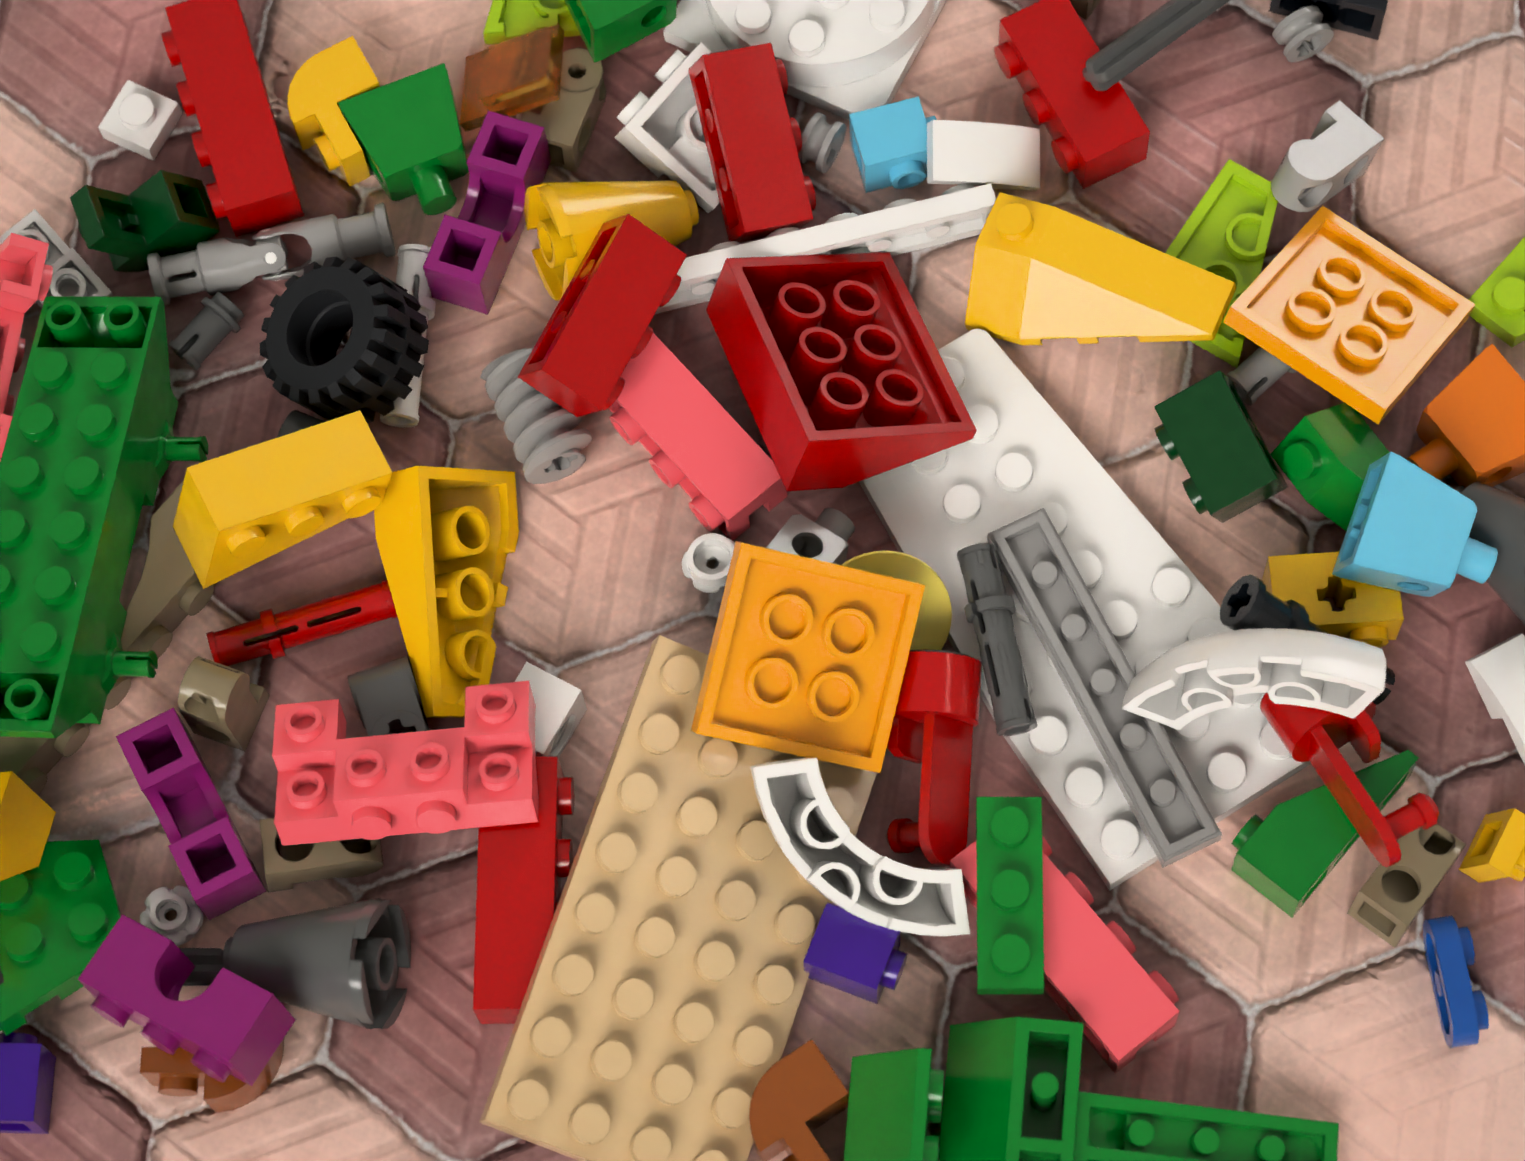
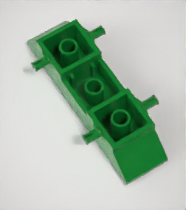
[0,296,209,738]

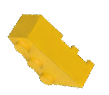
[172,410,392,589]

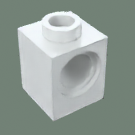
[515,662,587,758]

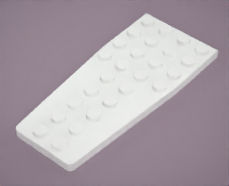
[859,329,1311,891]

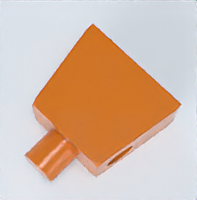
[1406,344,1525,487]

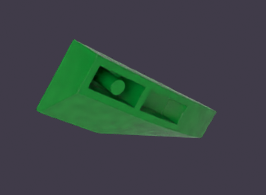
[939,1017,1084,1161]

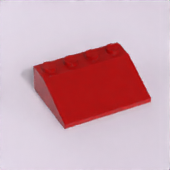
[706,252,977,492]

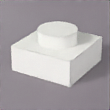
[98,80,183,161]

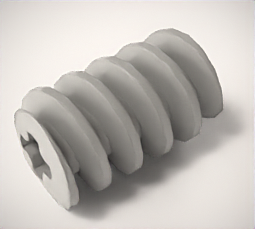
[480,347,592,484]

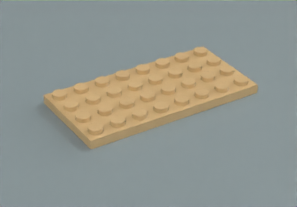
[479,635,877,1161]

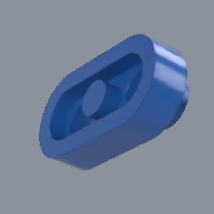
[1423,916,1489,1048]

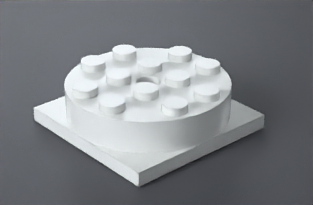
[663,0,946,120]

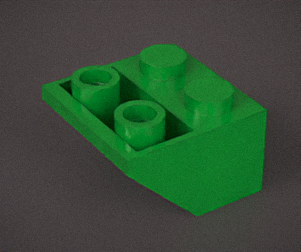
[844,1048,944,1161]

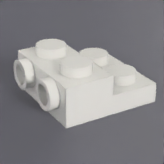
[614,42,720,213]

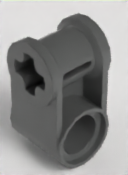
[347,656,430,736]

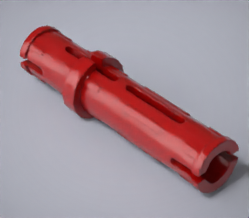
[206,579,397,666]

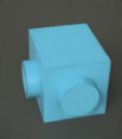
[849,96,937,193]

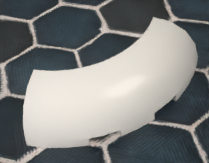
[1122,628,1386,730]
[750,757,970,936]

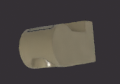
[521,48,606,172]
[178,656,270,752]
[259,818,384,892]
[1347,823,1466,948]

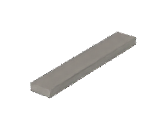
[987,508,1222,868]

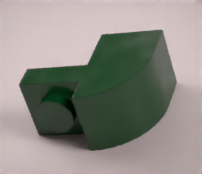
[70,170,220,272]

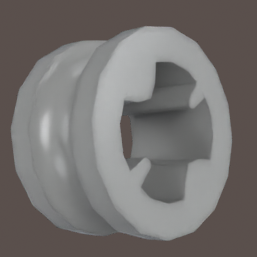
[1272,5,1334,62]
[798,112,847,173]

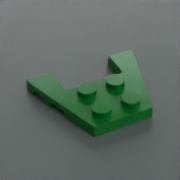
[0,839,121,1036]

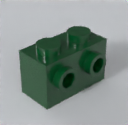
[1154,370,1288,523]

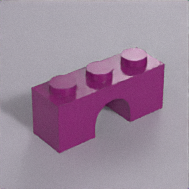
[423,111,551,315]
[116,707,267,920]
[77,914,296,1086]

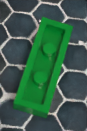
[976,797,1044,995]

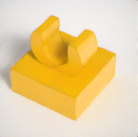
[1458,808,1525,883]

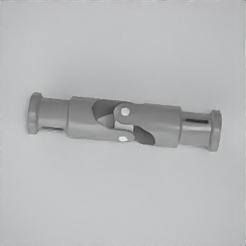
[147,203,396,306]

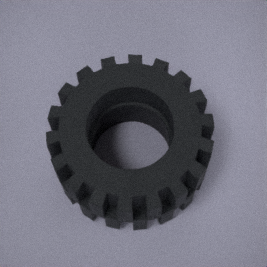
[260,257,429,423]

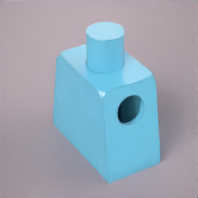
[1332,452,1498,597]

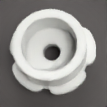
[682,533,735,593]
[140,885,204,946]

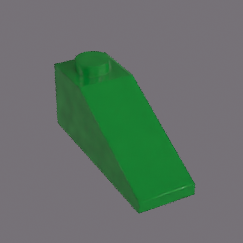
[1270,403,1389,531]
[1231,750,1419,918]

